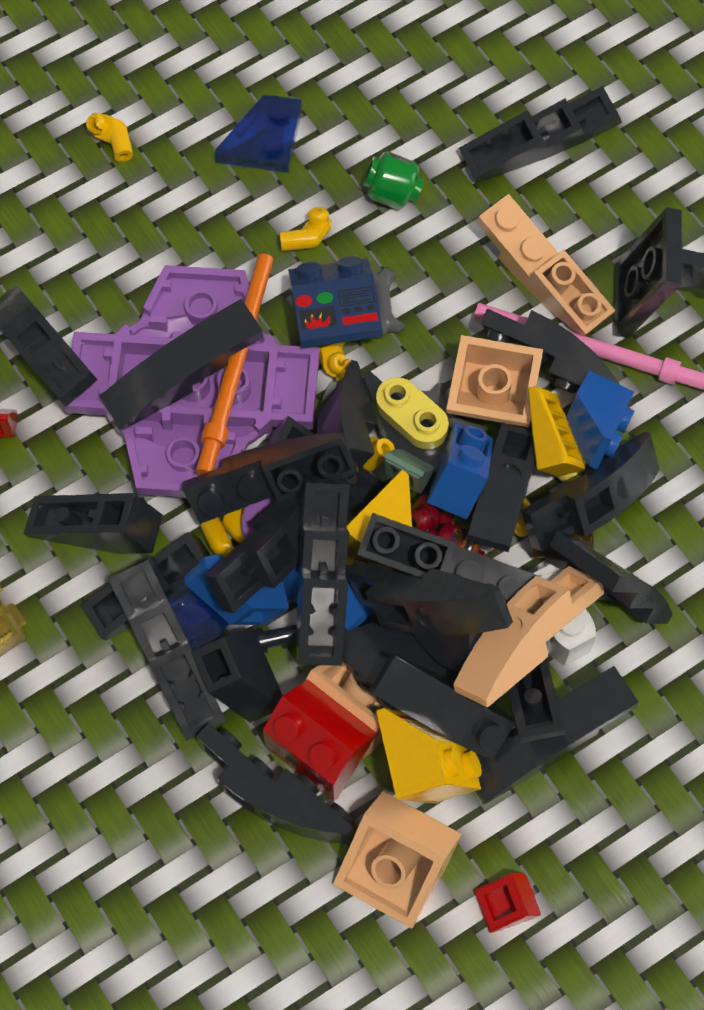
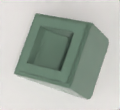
[384,449,435,493]

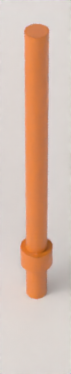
[196,254,274,475]

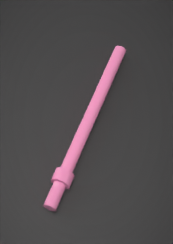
[474,303,704,390]

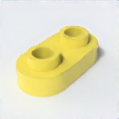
[376,377,449,449]

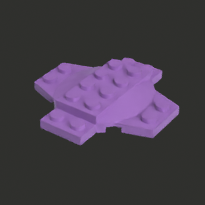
[63,265,320,498]

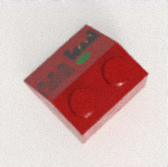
[263,679,378,801]

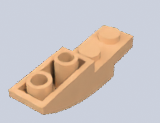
[476,194,615,336]
[453,566,604,708]

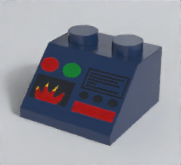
[288,256,383,348]

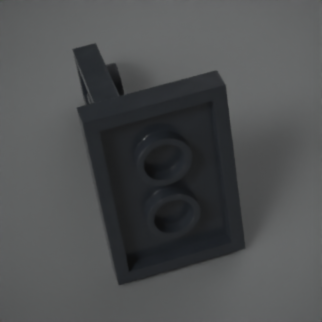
[614,207,704,338]

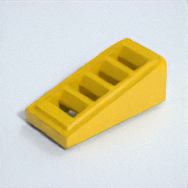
[528,386,585,477]

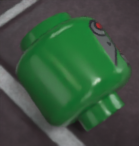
[363,151,424,210]

